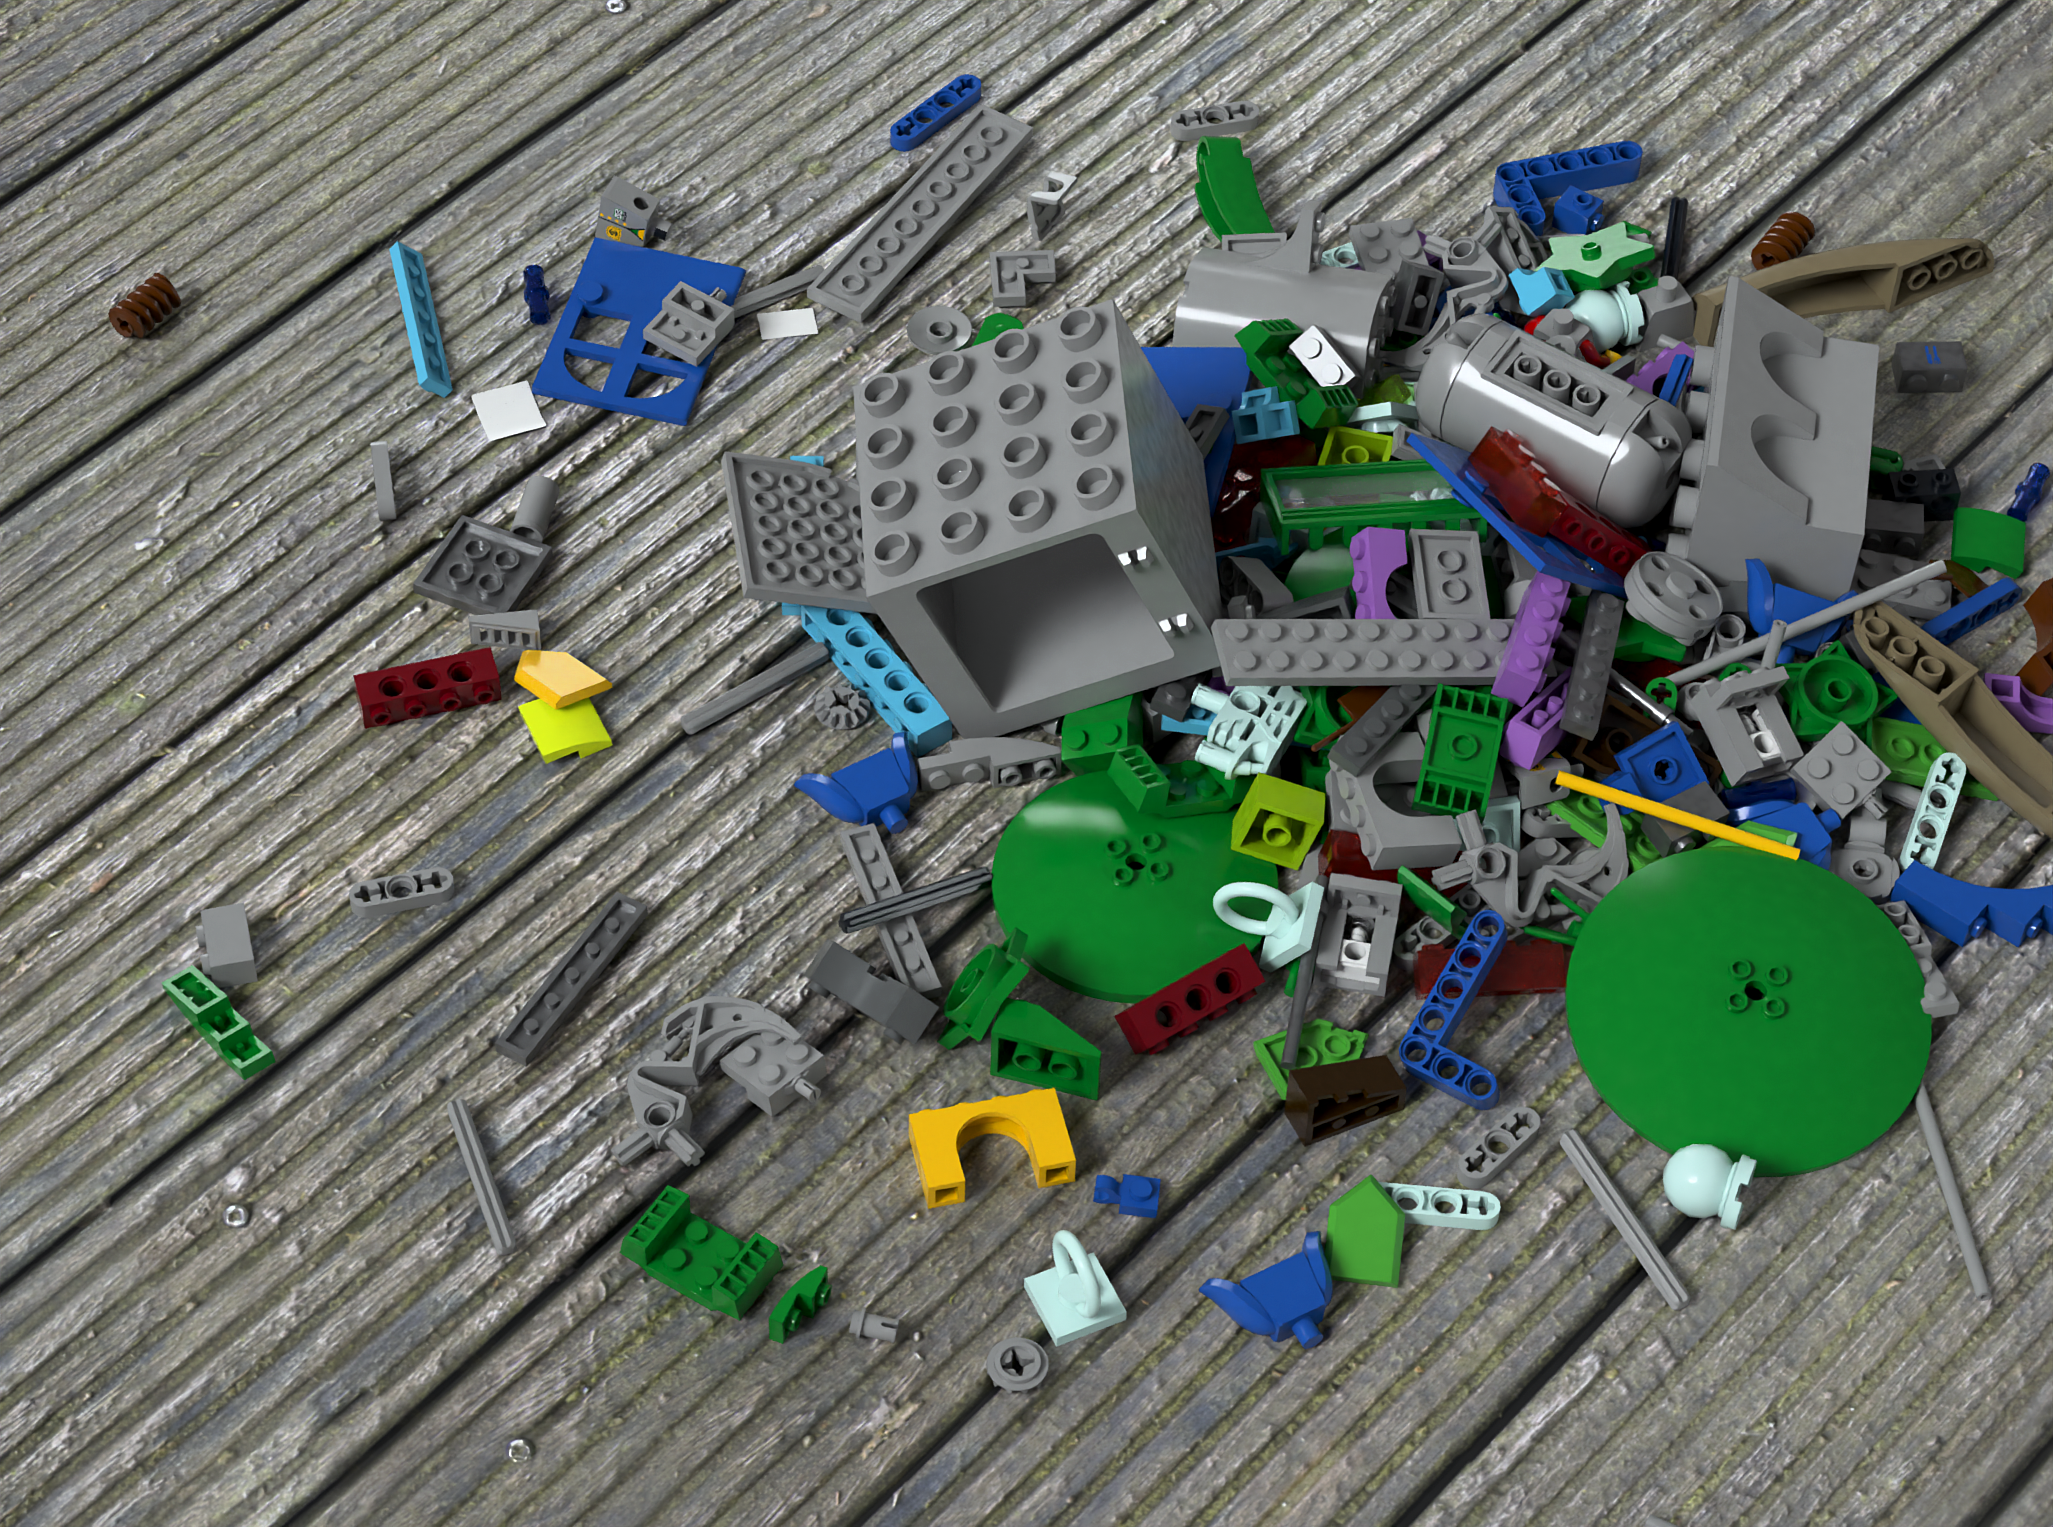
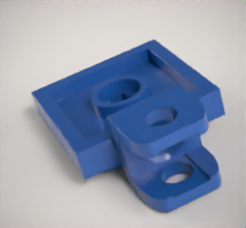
[1597,721,1710,816]

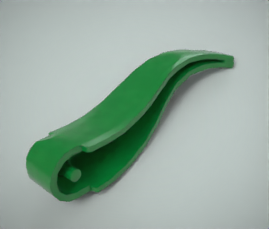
[1194,136,1275,243]

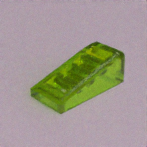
[1356,374,1411,407]

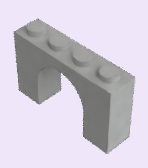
[1329,732,1462,870]

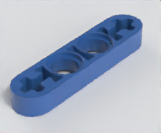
[890,74,981,152]
[1920,577,2023,646]

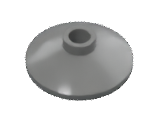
[907,306,972,355]

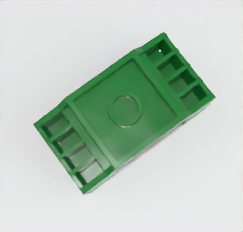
[1234,318,1359,429]
[1411,683,1508,825]
[1107,737,1257,818]
[620,1185,783,1321]

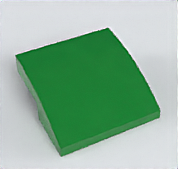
[1951,507,2026,579]
[1397,865,1468,940]

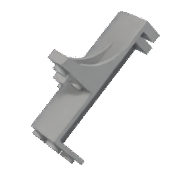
[1172,199,1397,399]

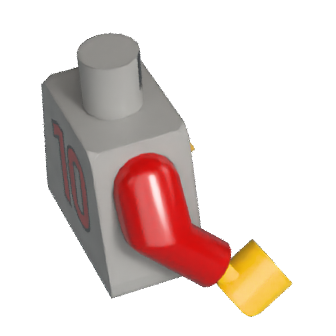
[1524,308,1623,370]

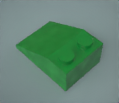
[1061,691,1143,776]
[990,998,1102,1101]

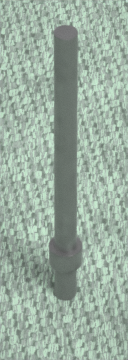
[1555,630,1694,740]
[1281,875,1330,1070]

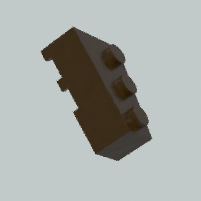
[1284,1055,1407,1147]

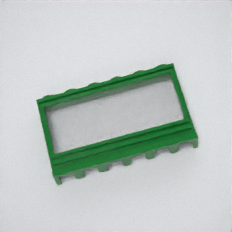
[1260,459,1487,555]

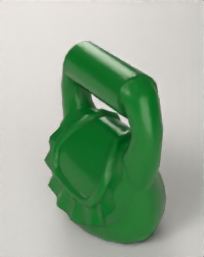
[1868,446,1904,491]

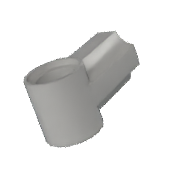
[1846,787,1887,848]

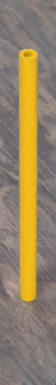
[1555,770,1800,860]

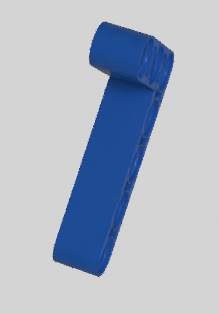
[1493,141,1643,236]
[1399,910,1508,1110]

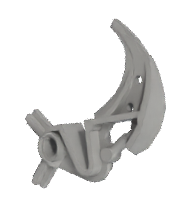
[1379,217,1508,371]
[1431,803,1629,929]
[611,996,803,1166]

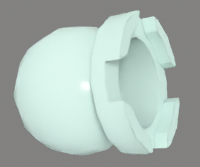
[1565,280,1644,353]
[1663,1144,1757,1230]

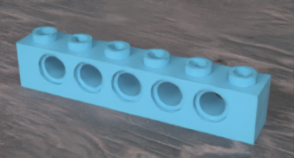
[801,605,953,758]

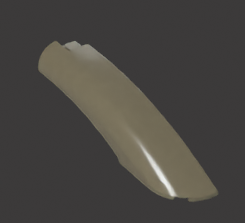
[1691,238,1994,347]
[1853,600,2053,840]

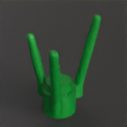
[1519,887,1591,947]

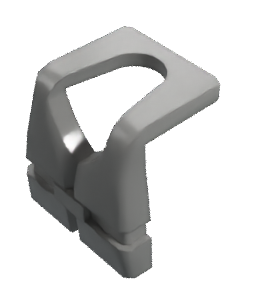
[1027,172,1078,241]

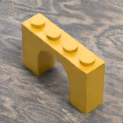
[909,1088,1076,1209]

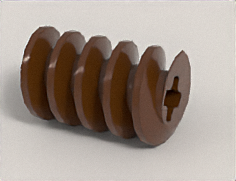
[1751,211,1815,270]
[108,273,181,338]

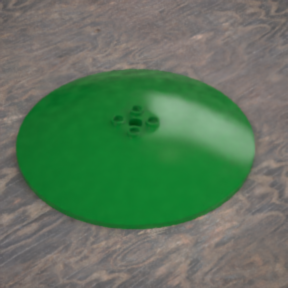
[1565,846,1932,1177]

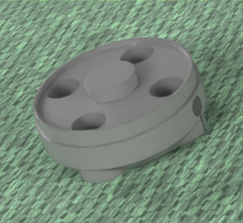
[1624,551,1723,646]

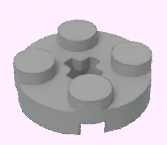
[1829,841,1900,905]

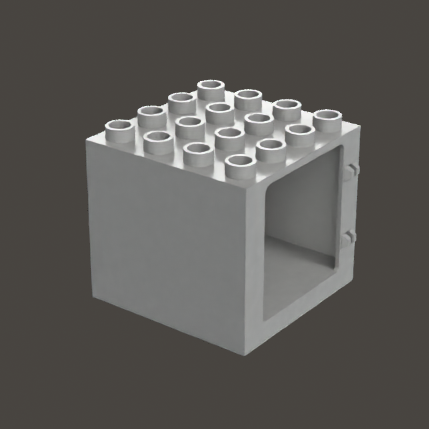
[853,299,1223,739]

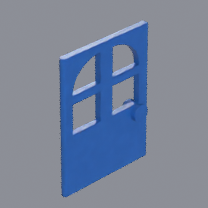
[532,237,746,426]
[1141,347,1254,518]
[1406,433,1628,599]

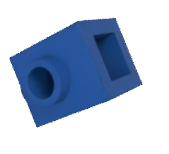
[1552,186,1605,235]

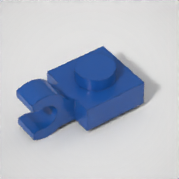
[1093,1174,1161,1218]

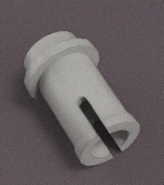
[849,1308,900,1344]

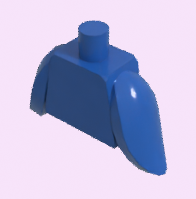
[1745,558,1859,663]
[794,731,918,834]
[1725,799,1841,871]
[1198,1231,1333,1349]

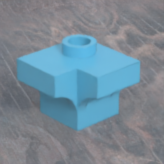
[1508,267,1575,317]
[1232,386,1300,444]

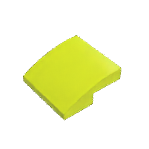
[518,697,613,764]

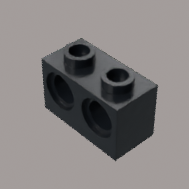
[1882,469,1961,522]

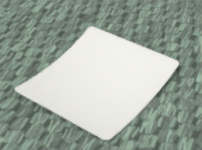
[471,381,546,441]

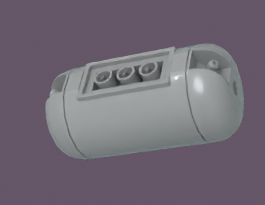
[1416,313,1692,529]

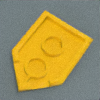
[514,650,612,710]

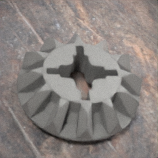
[814,682,870,730]
[986,1337,1049,1395]

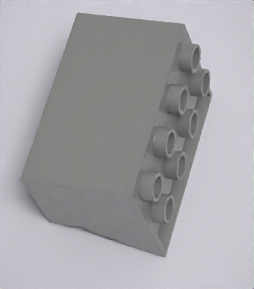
[1665,276,1879,602]

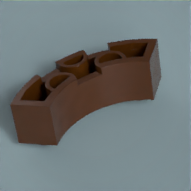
[2015,578,2053,698]

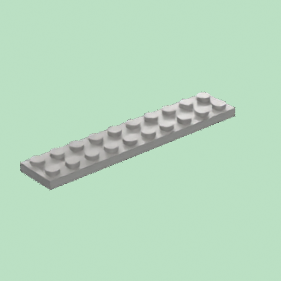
[807,104,1033,323]
[1211,619,1558,686]

